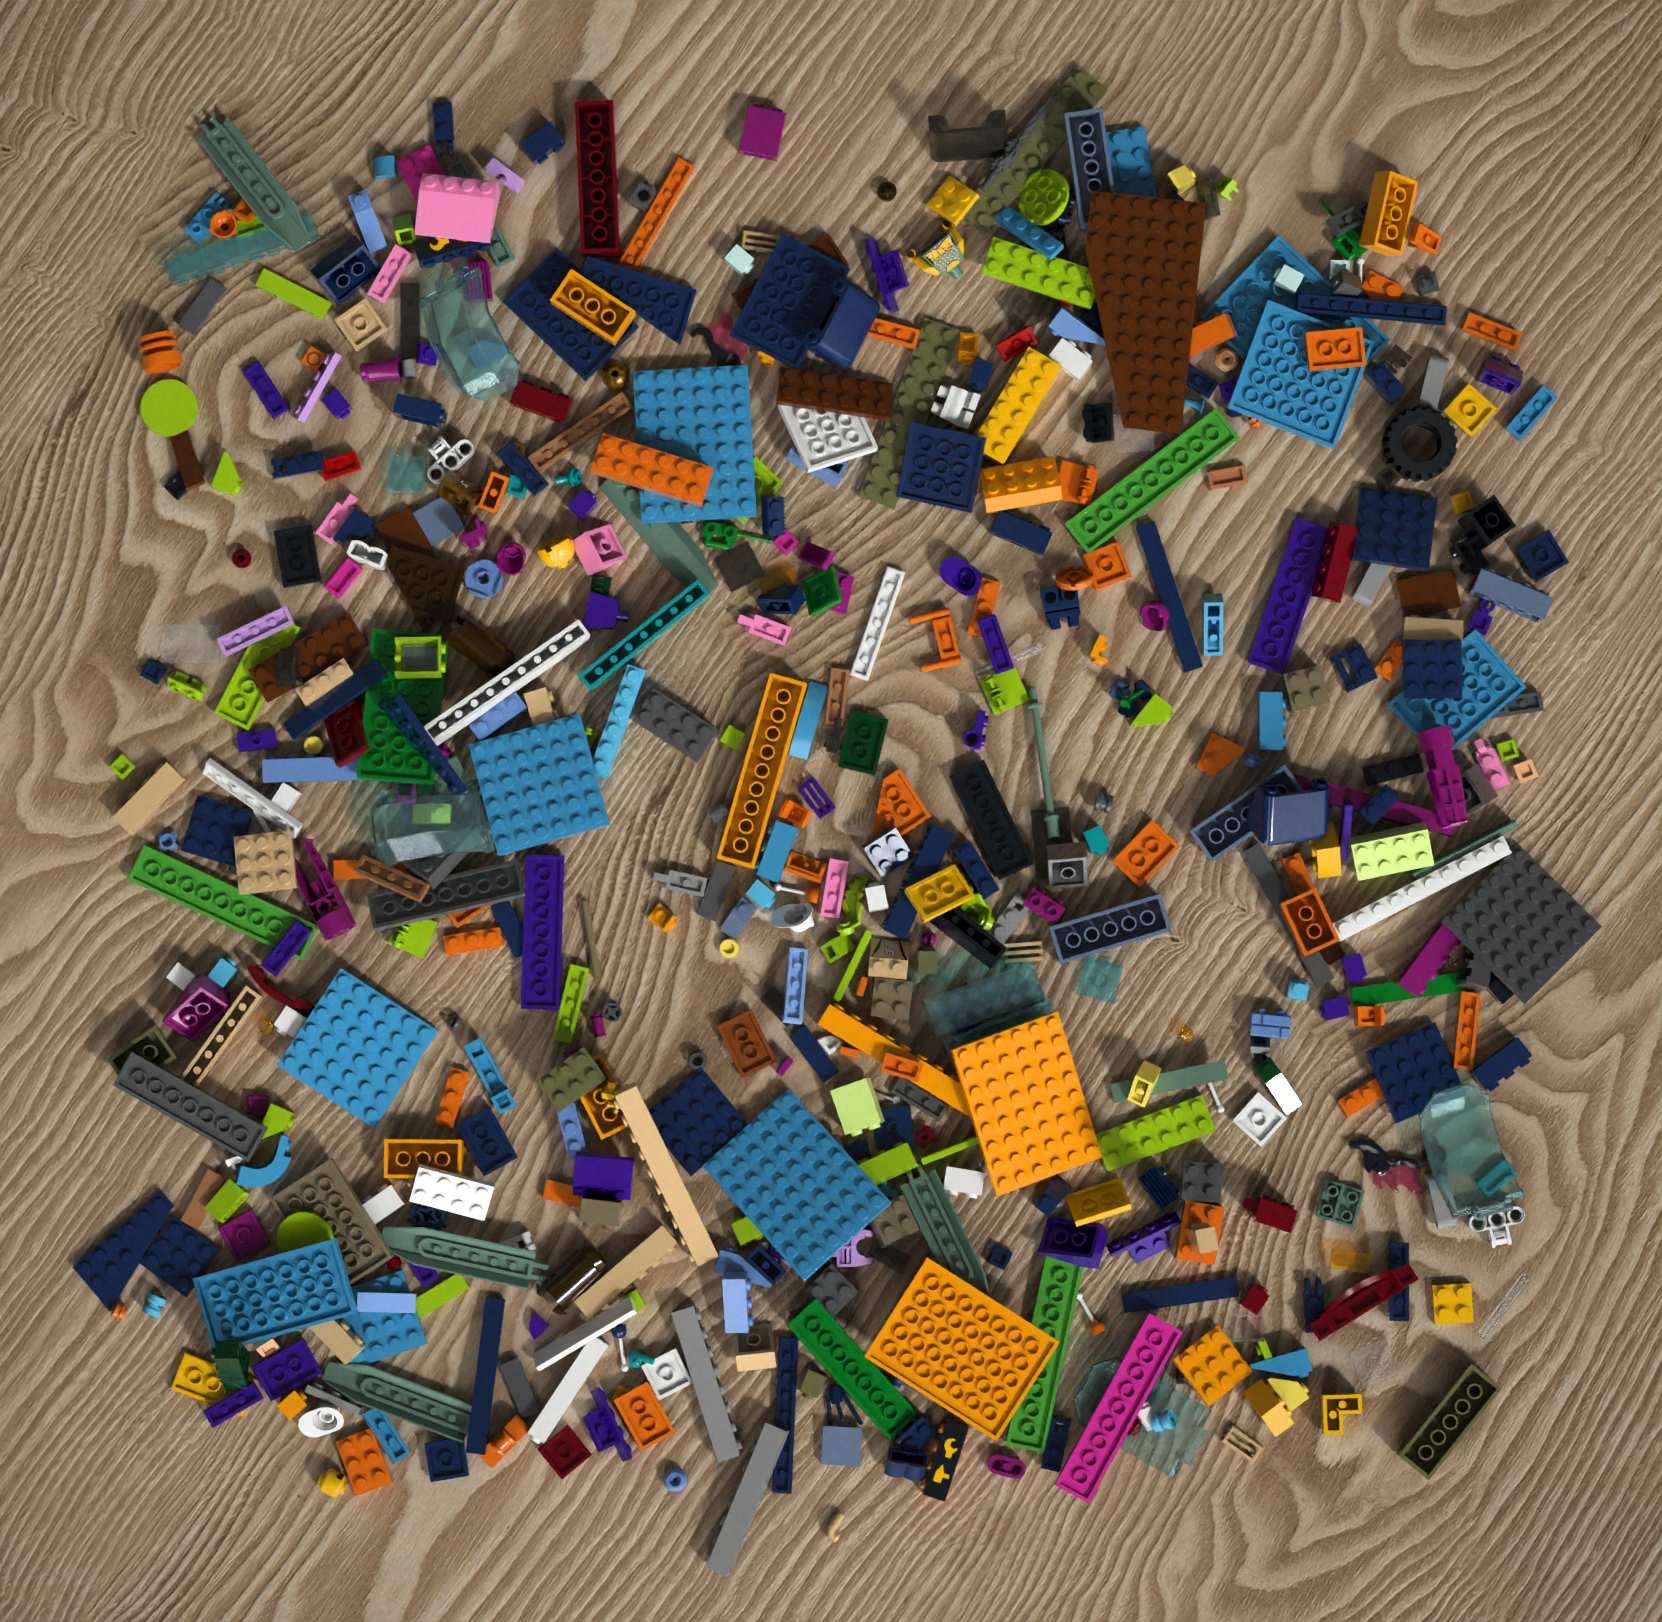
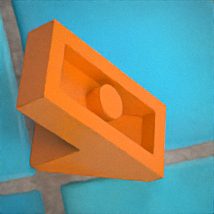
[1408,223,1442,255]

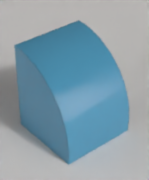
[373,155,397,179]

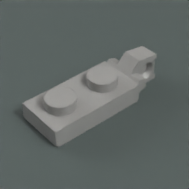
[653,870,707,897]

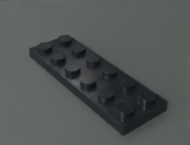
[949,760,1034,880]

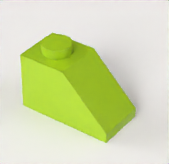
[211,451,243,497]
[1131,693,1174,727]
[262,1103,295,1140]

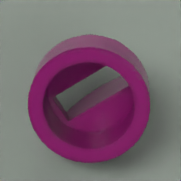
[921,931,937,947]

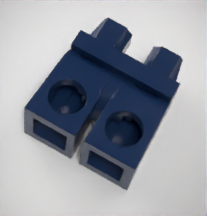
[1039,587,1081,630]

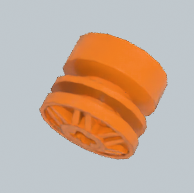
[137,331,183,373]

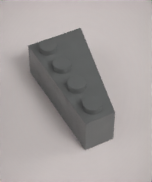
[401,814,485,890]
[1456,945,1491,990]

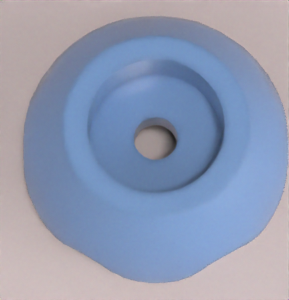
[663,1467,688,1492]

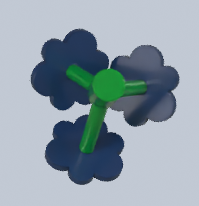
[1109,680,1152,718]

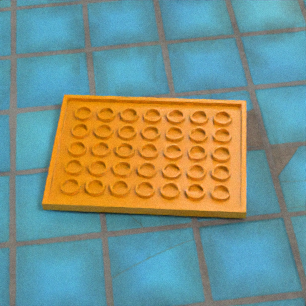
[950,1011,1102,1197]
[864,1257,1060,1441]

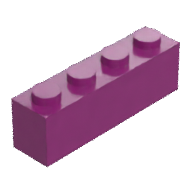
[1395,922,1461,997]

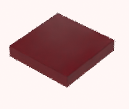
[538,1425,592,1479]

